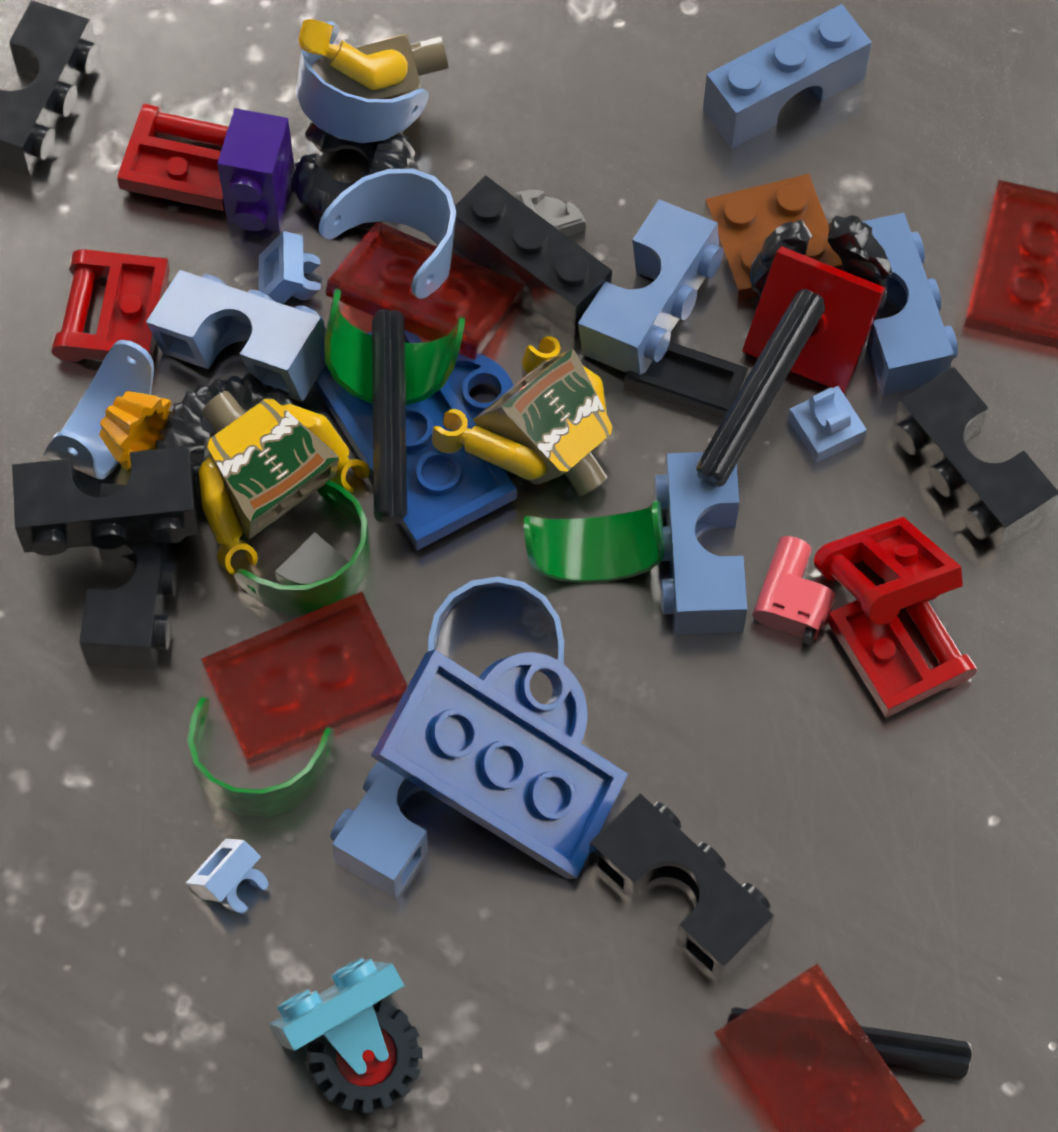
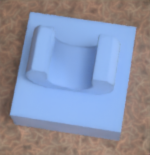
[259,231,321,304]
[788,386,867,463]
[186,839,269,914]

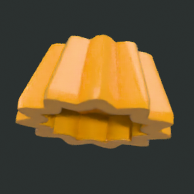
[99,391,172,470]

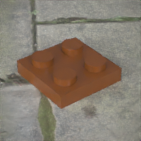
[704,173,843,301]

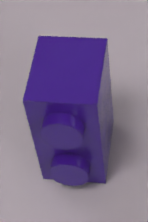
[217,108,295,232]

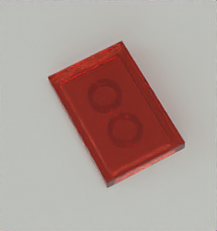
[964,180,1058,349]
[325,222,524,361]
[201,591,408,766]
[714,963,925,1132]

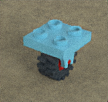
[269,957,423,1113]

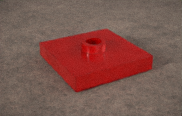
[742,246,886,393]

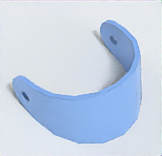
[296,21,429,143]
[319,169,456,299]
[43,340,154,479]
[428,576,564,664]

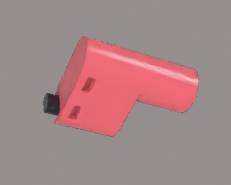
[752,536,835,644]

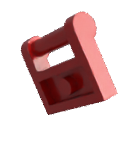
[117,103,229,211]
[51,249,170,362]
[814,516,963,625]
[827,600,977,718]

